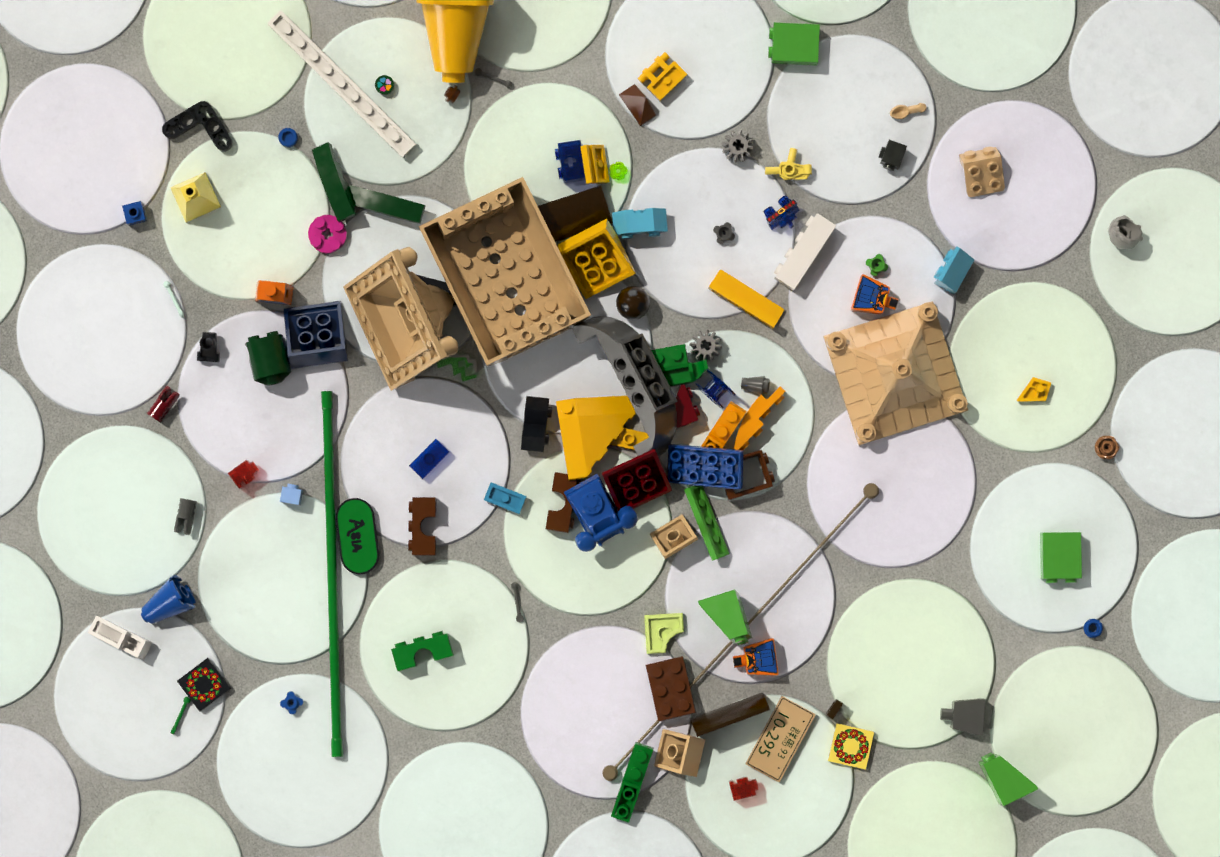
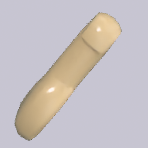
[890,103,927,119]

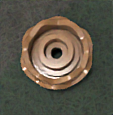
[1095,436,1119,459]

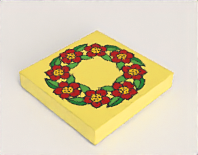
[828,723,874,770]

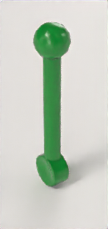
[170,697,191,735]

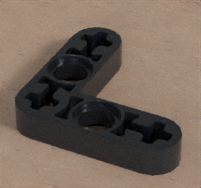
[162,101,232,152]

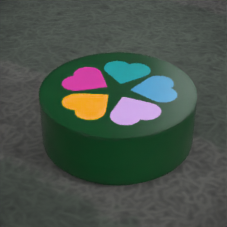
[375,75,394,95]

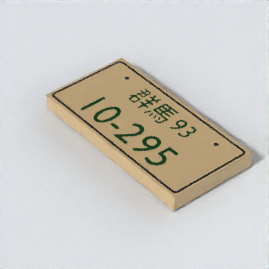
[745,696,816,782]

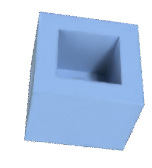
[280,484,303,505]

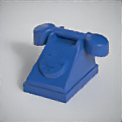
[564,474,638,552]

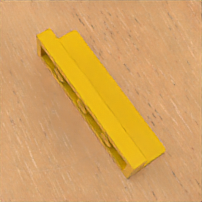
[708,270,784,329]

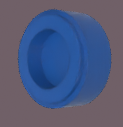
[278,128,298,148]

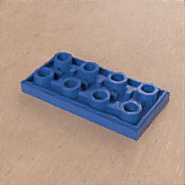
[668,444,744,490]

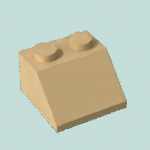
[654,729,706,777]

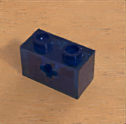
[555,140,586,183]

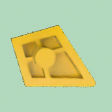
[1017,377,1051,402]

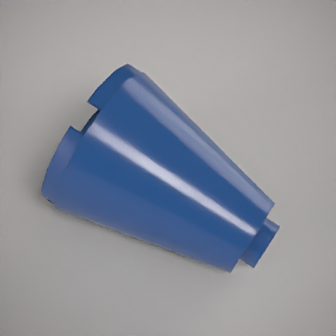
[141,575,196,624]

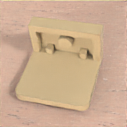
[959,147,1005,197]

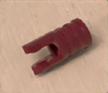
[147,386,180,423]

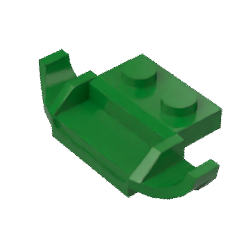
[651,344,708,387]

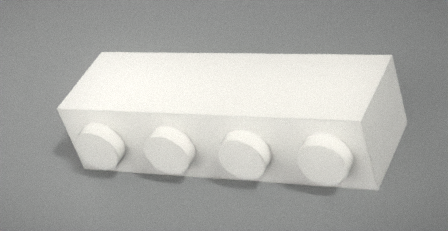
[774,213,836,291]

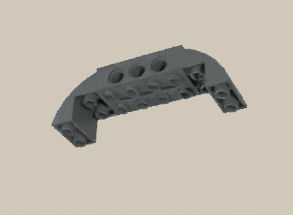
[571,316,678,456]

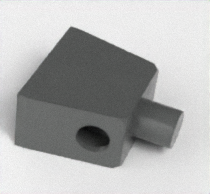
[940,698,985,736]

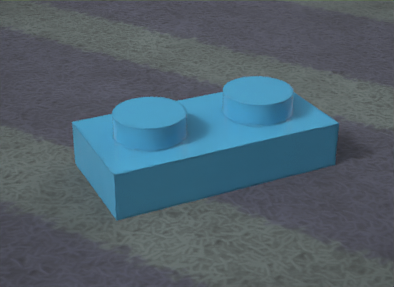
[484,482,527,514]

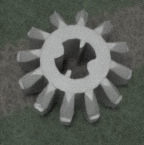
[722,130,754,163]
[689,329,722,361]

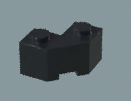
[521,396,552,452]

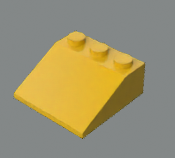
[557,219,635,299]

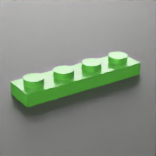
[684,485,729,561]

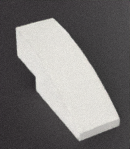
[88,616,152,660]

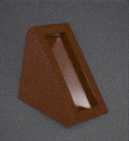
[619,84,656,126]

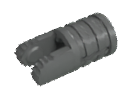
[174,498,197,535]

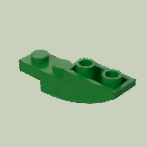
[611,742,654,823]

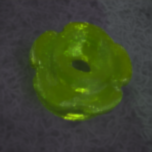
[609,162,628,180]

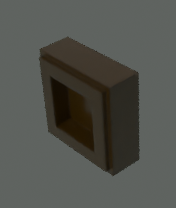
[826,699,844,719]

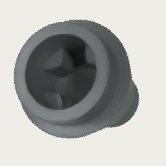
[741,376,770,395]

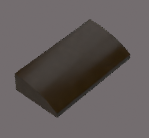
[538,185,613,242]
[690,693,770,737]

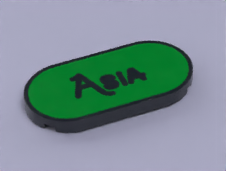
[336,498,379,575]

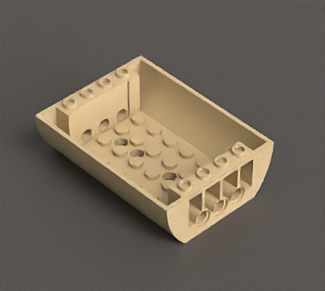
[419,177,591,366]

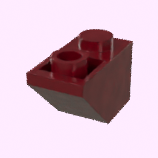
[675,384,700,429]

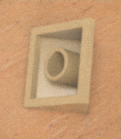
[650,515,698,559]

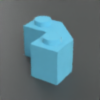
[612,208,668,239]

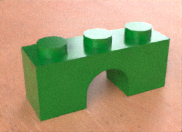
[391,631,454,671]

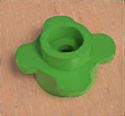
[866,254,888,276]

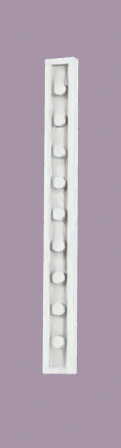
[267,10,416,158]

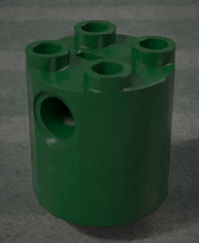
[245,331,292,386]

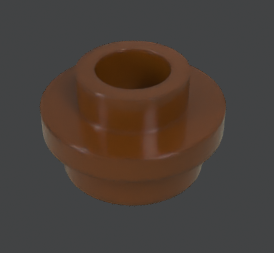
[444,85,461,103]

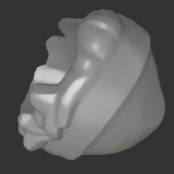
[1108,215,1143,249]

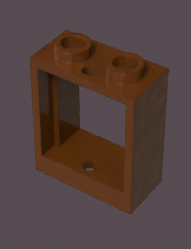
[724,449,775,500]

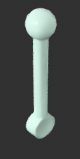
[163,281,185,318]

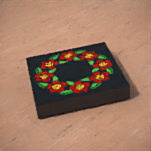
[177,658,231,712]

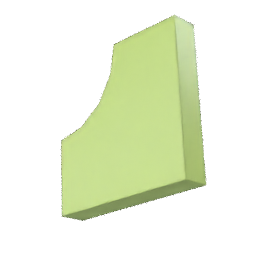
[644,613,684,654]

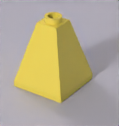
[170,172,221,223]

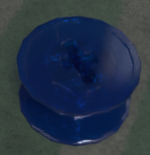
[695,370,736,409]

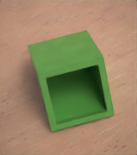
[698,590,752,645]
[978,752,1038,806]

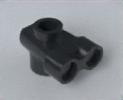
[197,332,220,362]

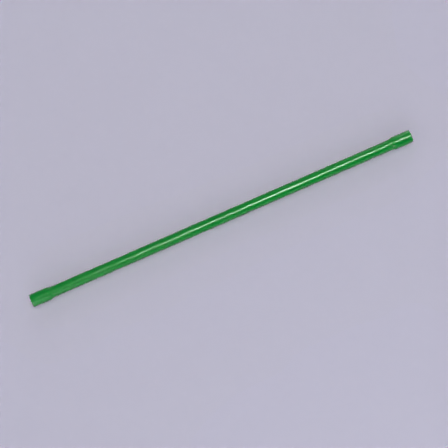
[321,391,343,757]

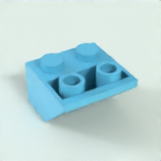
[934,247,975,294]

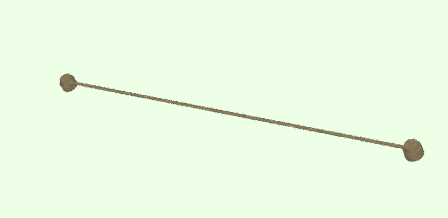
[602,483,879,781]

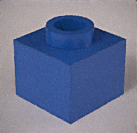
[122,201,147,226]

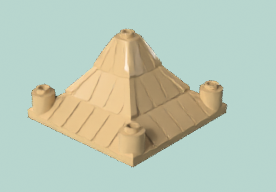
[343,247,458,391]
[823,301,968,446]

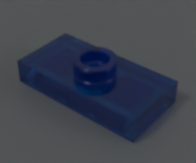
[409,439,450,479]

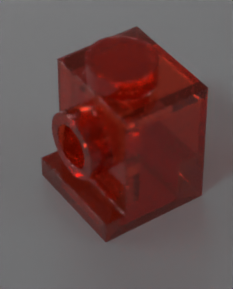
[228,460,259,489]
[729,777,759,801]

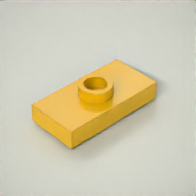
[610,428,649,450]

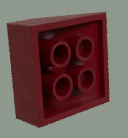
[602,449,672,512]

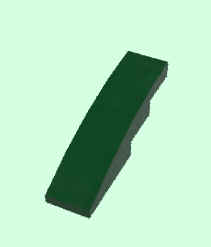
[312,142,356,223]
[349,185,426,224]

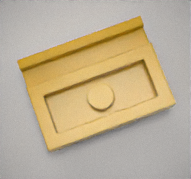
[580,145,610,184]

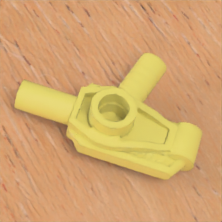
[765,148,812,180]

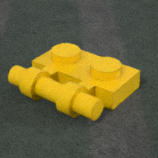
[637,52,687,101]

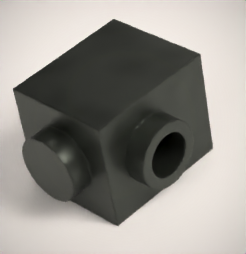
[879,140,907,171]

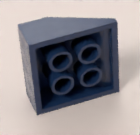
[284,301,348,369]

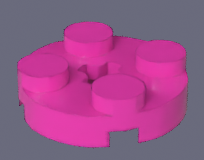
[308,215,347,254]

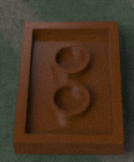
[646,656,696,722]

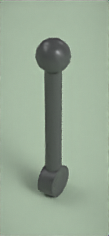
[475,68,512,88]
[511,582,523,622]

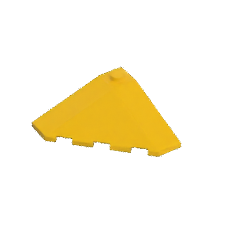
[556,396,636,481]

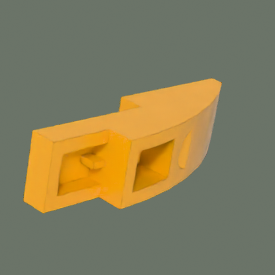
[733,386,786,450]
[701,401,747,449]

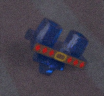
[763,195,800,230]

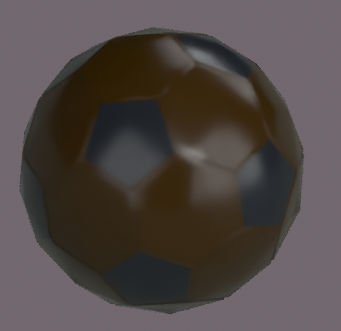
[616,286,650,320]

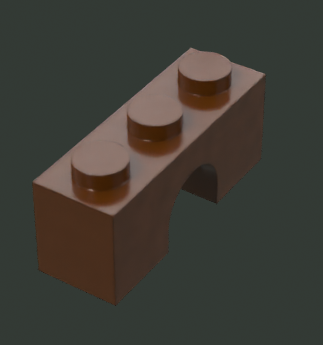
[545,472,581,533]
[408,497,436,555]

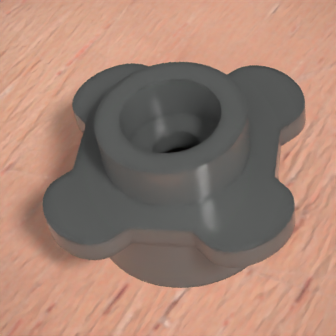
[713,222,735,244]

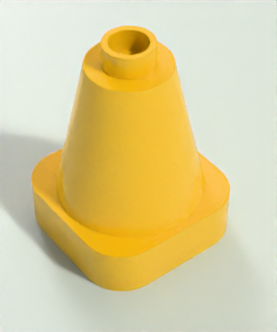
[416,0,494,83]

